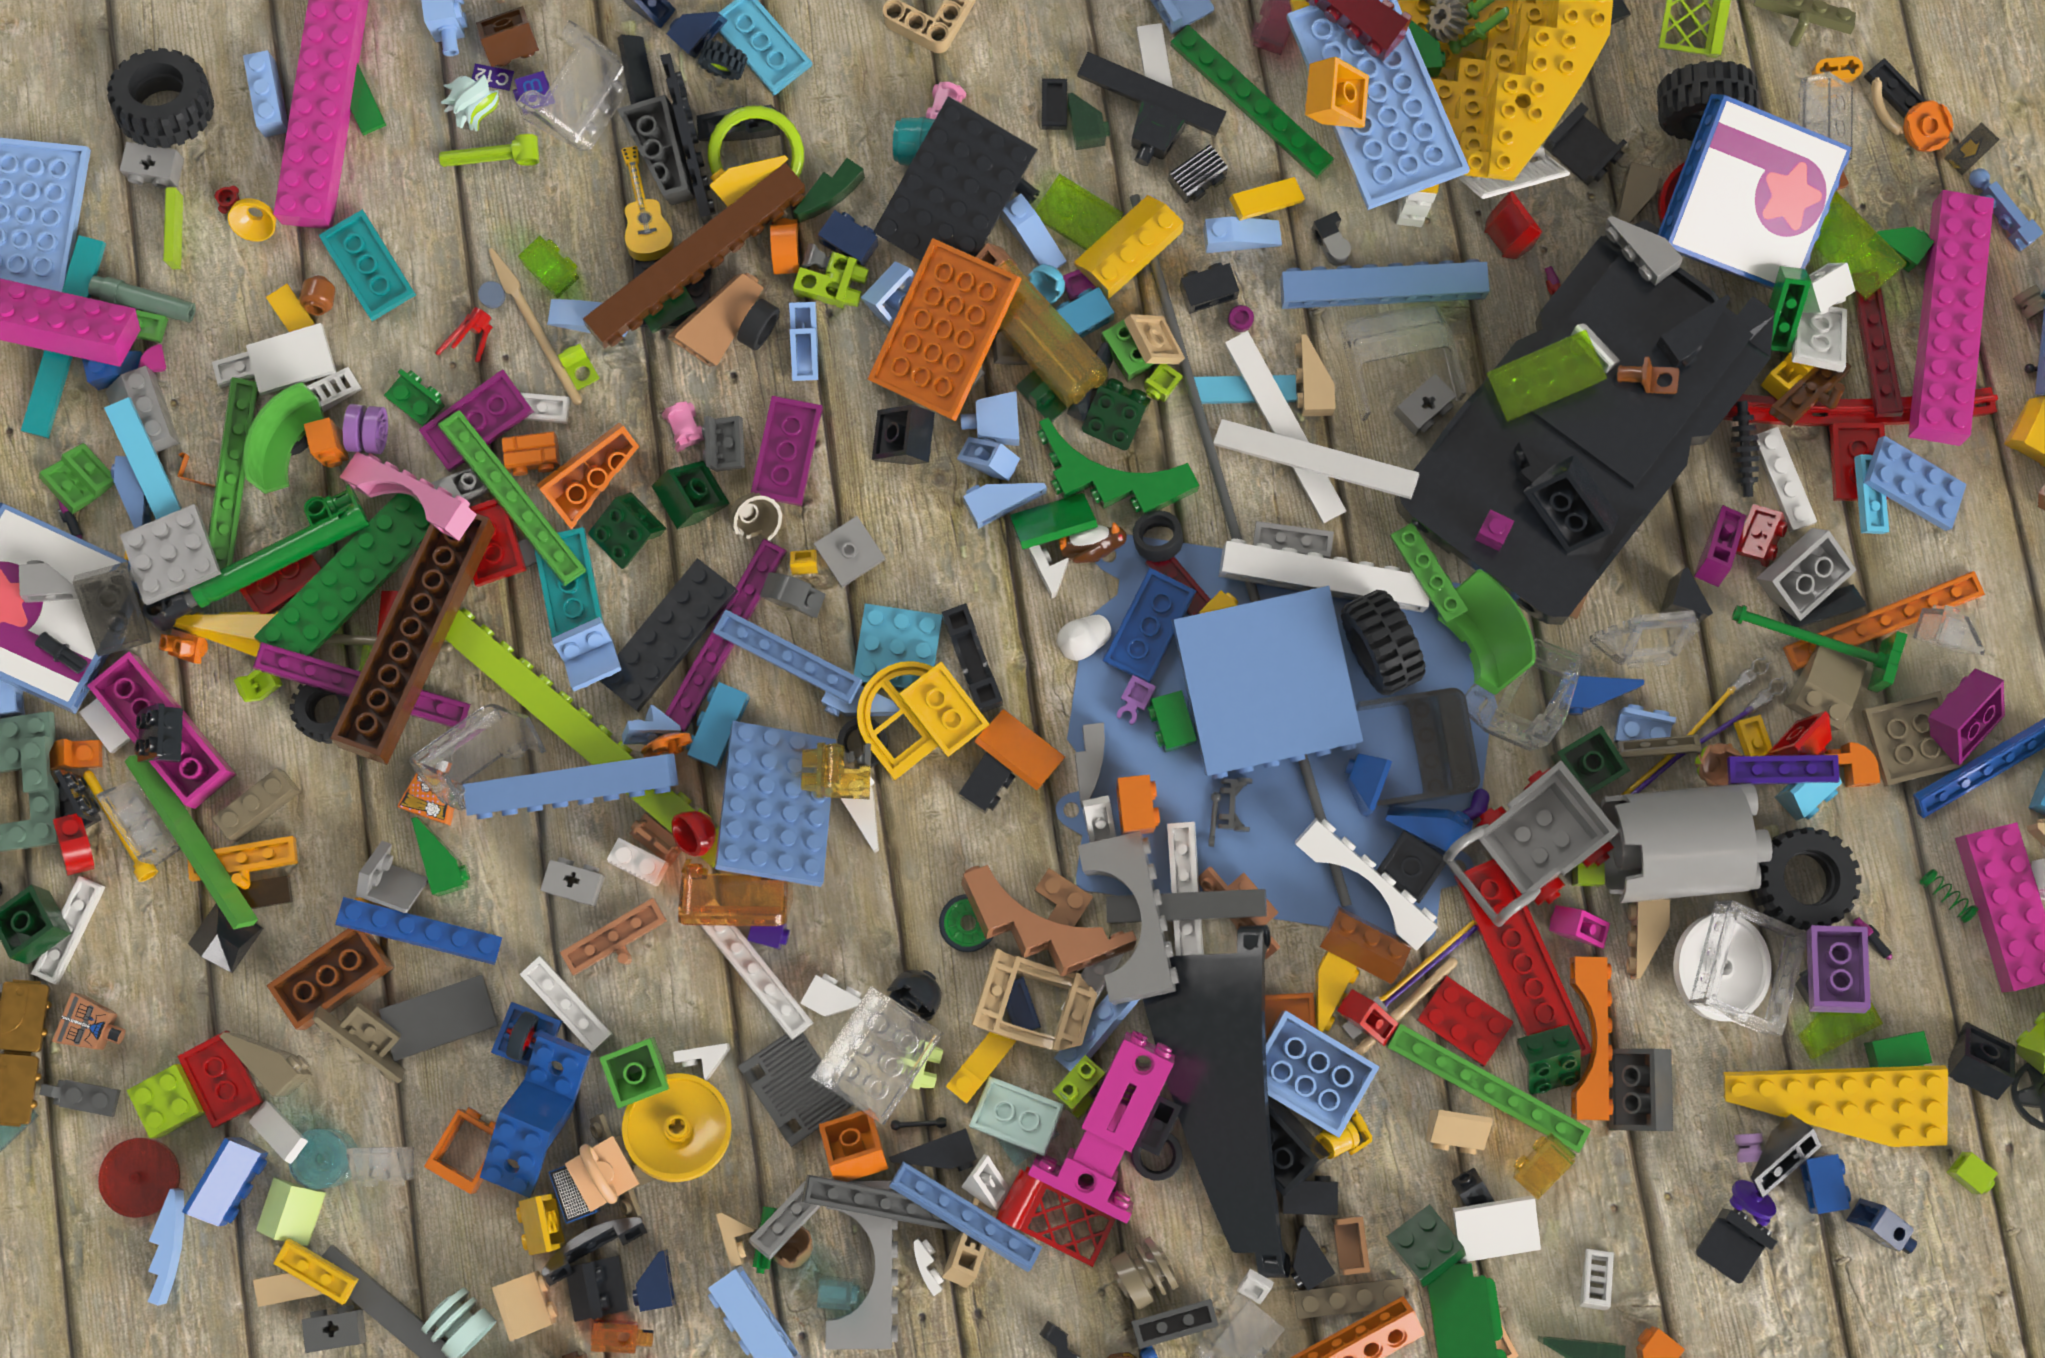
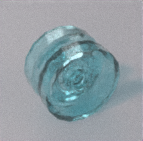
[289,1128,359,1190]

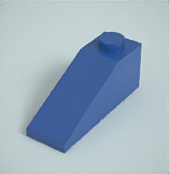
[1559,675,1644,716]
[1385,806,1473,857]

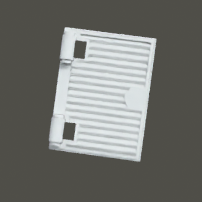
[1459,146,1570,199]

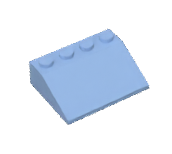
[1266,1010,1379,1138]

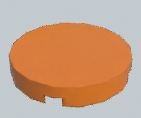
[1903,100,1953,152]

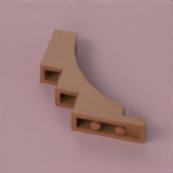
[961,865,1137,977]

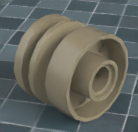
[1110,1236,1179,1310]

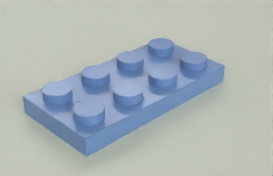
[1863,436,1967,531]

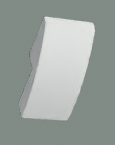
[914,1237,944,1296]

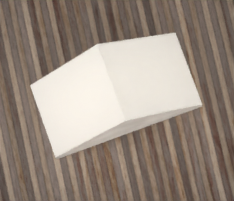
[962,1154,1010,1211]

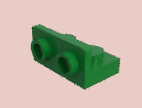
[384,368,445,427]

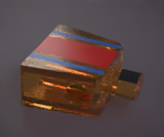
[590,1318,654,1353]

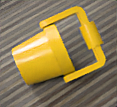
[1315,1109,1372,1159]

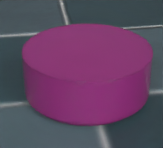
[1228,305,1254,332]

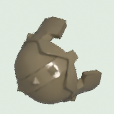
[730,492,782,541]

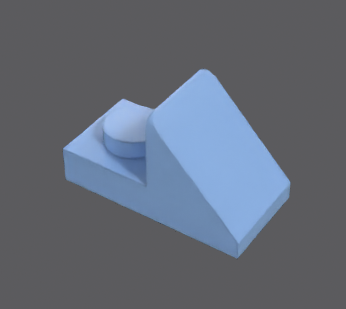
[622,705,681,745]

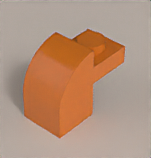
[770,218,800,274]
[1824,742,1880,788]

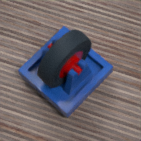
[491,1002,563,1067]

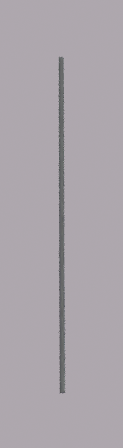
[1130,194,1352,907]

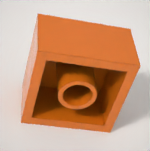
[1115,774,1160,835]
[818,1108,888,1182]

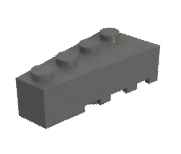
[617,95,695,206]

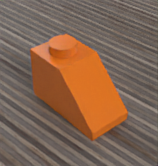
[1636,1326,1685,1358]

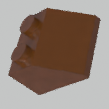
[476,6,539,67]

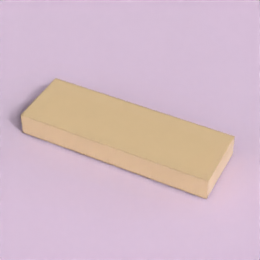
[253,1263,334,1307]

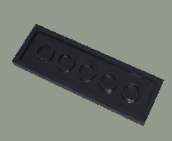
[599,558,738,712]

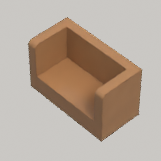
[1332,1215,1370,1275]

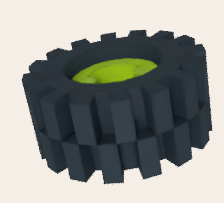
[698,40,748,80]

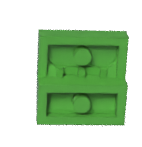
[39,443,114,514]

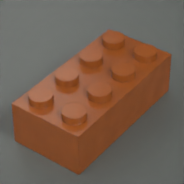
[266,928,394,1031]

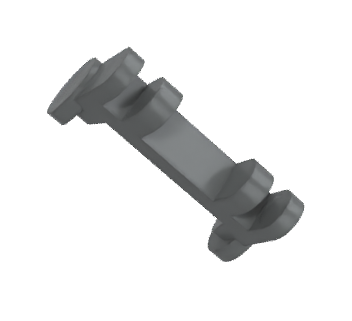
[1218,778,1252,832]

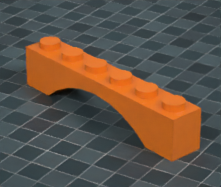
[1569,956,1613,1120]

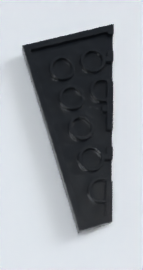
[660,53,716,225]

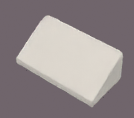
[1571,324,1620,373]

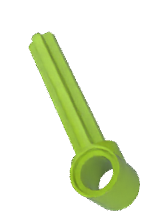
[439,134,540,167]

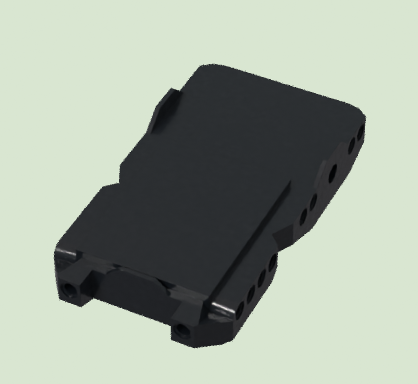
[1394,220,1774,625]

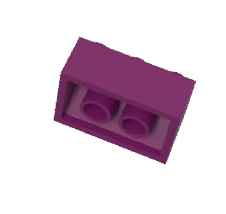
[1928,668,2005,765]

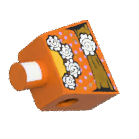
[397,759,459,826]

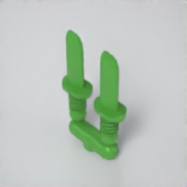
[1447,0,1509,54]

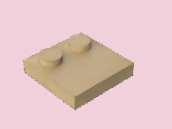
[1124,314,1185,364]

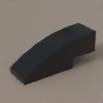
[696,105,780,141]

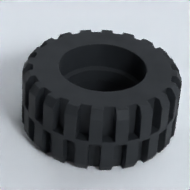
[107,48,214,148]
[1657,60,1759,141]
[1341,590,1426,695]
[1751,827,1862,931]

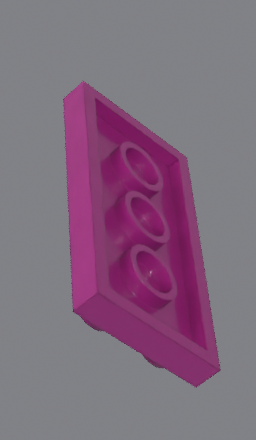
[419,369,534,473]
[751,396,823,506]

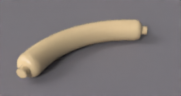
[1871,77,1904,135]

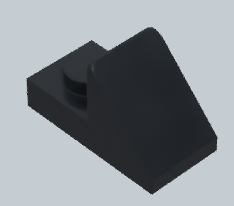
[1135,1096,1182,1157]

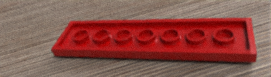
[1454,858,1593,1057]

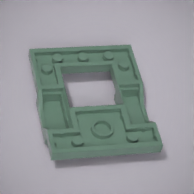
[0,711,61,852]

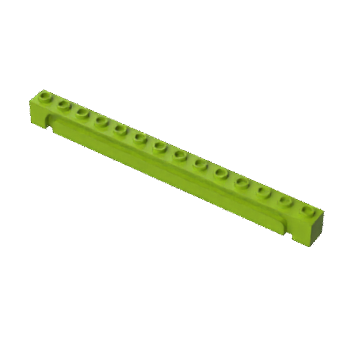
[445,607,720,868]

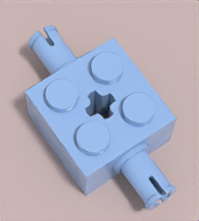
[421,0,468,56]

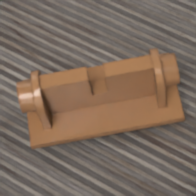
[629,813,682,866]

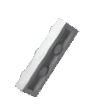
[1253,521,1334,559]
[749,1181,821,1260]

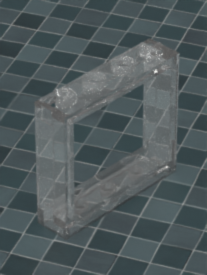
[1689,900,1807,1035]

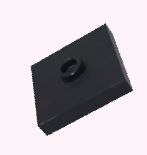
[1376,830,1447,903]

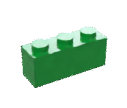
[1768,266,1812,353]

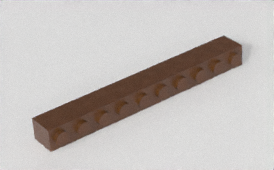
[583,163,805,349]

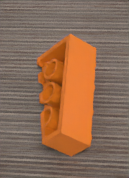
[536,423,639,530]

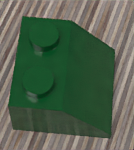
[652,460,730,529]

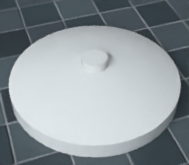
[1673,913,1771,1021]

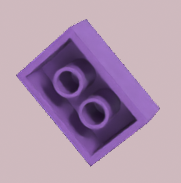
[1806,925,1871,1013]

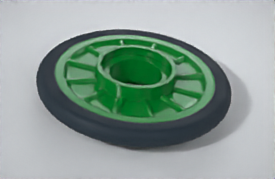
[939,894,994,952]

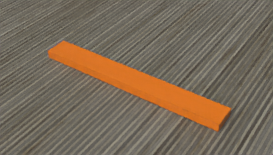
[1783,571,1985,672]

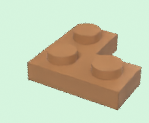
[1034,868,1093,927]

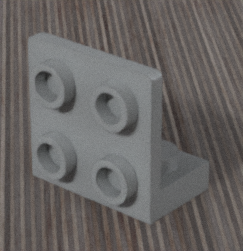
[356,841,428,913]

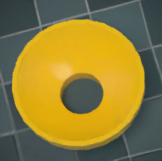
[228,198,277,242]

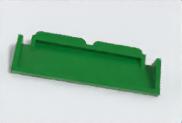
[1427,1262,1507,1358]

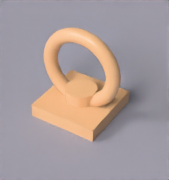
[564,1136,640,1212]

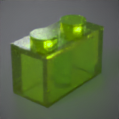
[518,235,579,299]

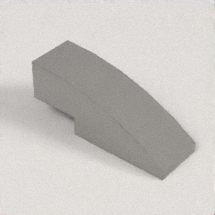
[1075,723,1105,808]

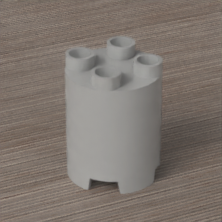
[1600,783,1772,903]

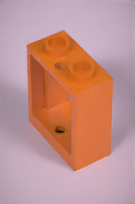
[424,1107,496,1194]

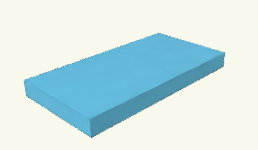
[718,0,813,96]

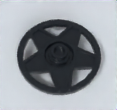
[2011,1062,2045,1131]

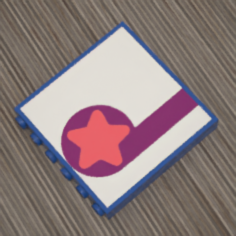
[1658,94,1852,290]

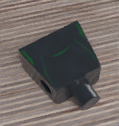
[1131,100,1187,166]

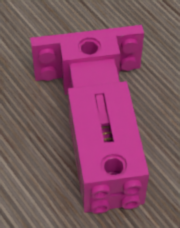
[1028,1030,1175,1224]

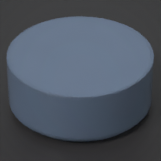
[478,281,505,309]

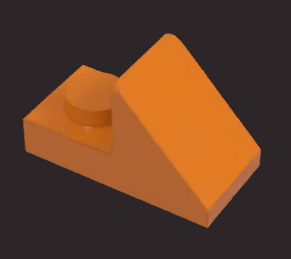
[49,739,102,770]

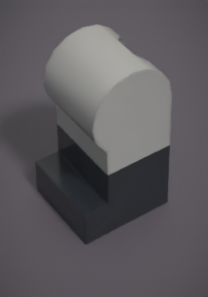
[1312,211,1351,266]

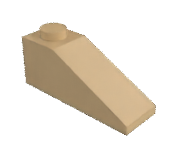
[942,1197,1000,1288]

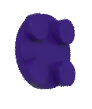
[1729,1180,1776,1226]

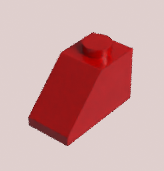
[1337,989,1399,1046]

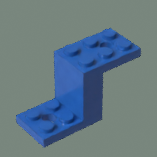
[480,1031,591,1198]

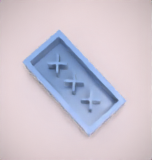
[708,1266,801,1358]

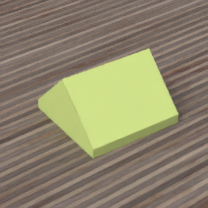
[256,1177,326,1246]

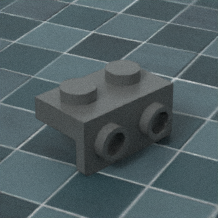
[702,416,745,472]

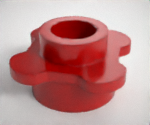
[214,186,241,214]

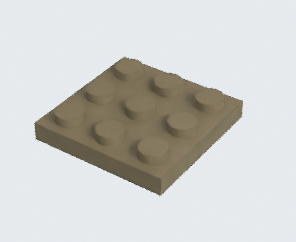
[1862,691,1963,786]

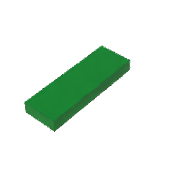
[350,63,386,136]

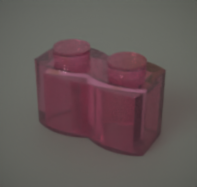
[1251,0,1292,55]

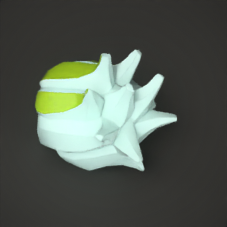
[441,75,499,131]

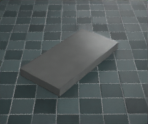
[379,975,499,1061]

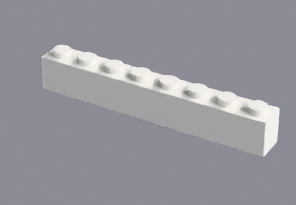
[1218,539,1430,613]

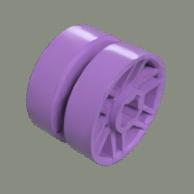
[343,404,388,454]

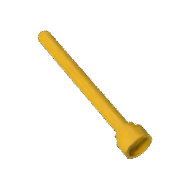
[83,770,158,882]

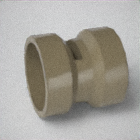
[2013,284,2045,320]

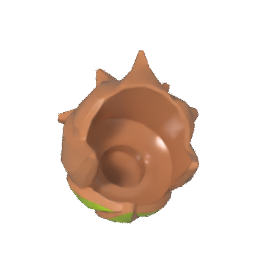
[1695,743,1743,786]

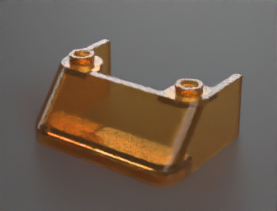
[678,859,793,926]

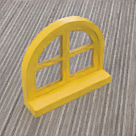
[857,661,938,781]

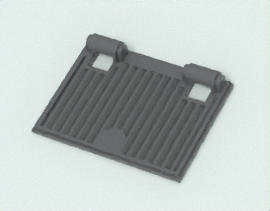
[738,1032,852,1147]

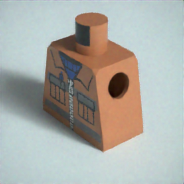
[52,993,126,1050]

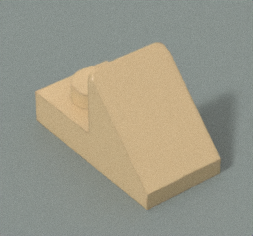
[716,1212,757,1267]

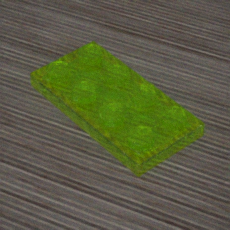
[1814,191,1906,300]
[1487,330,1607,422]

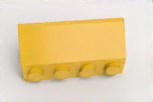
[1073,195,1184,300]

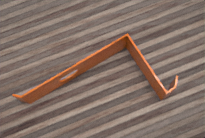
[177,453,215,488]

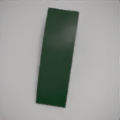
[794,158,865,223]

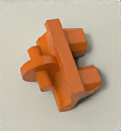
[159,629,208,664]

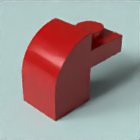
[53,813,94,876]

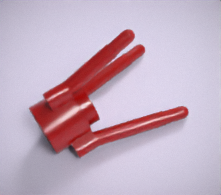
[435,307,493,363]

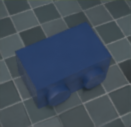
[818,210,879,267]

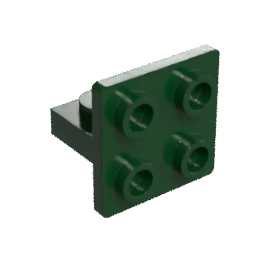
[1016,354,1081,422]

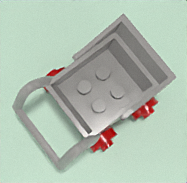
[1443,761,1619,927]

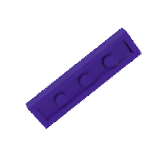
[1727,755,1840,785]

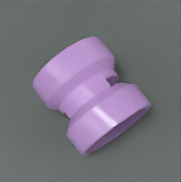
[1734,1133,1763,1163]

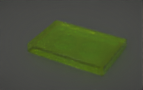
[1035,173,1124,250]

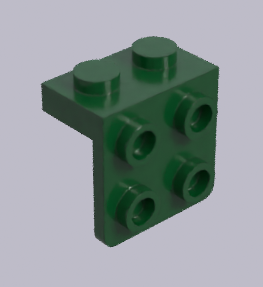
[1082,378,1152,451]
[1517,1024,1581,1095]

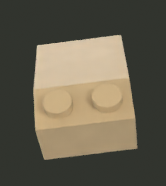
[492,1270,558,1341]

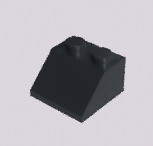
[871,404,935,465]
[1948,1022,2015,1100]

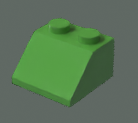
[599,1037,670,1109]

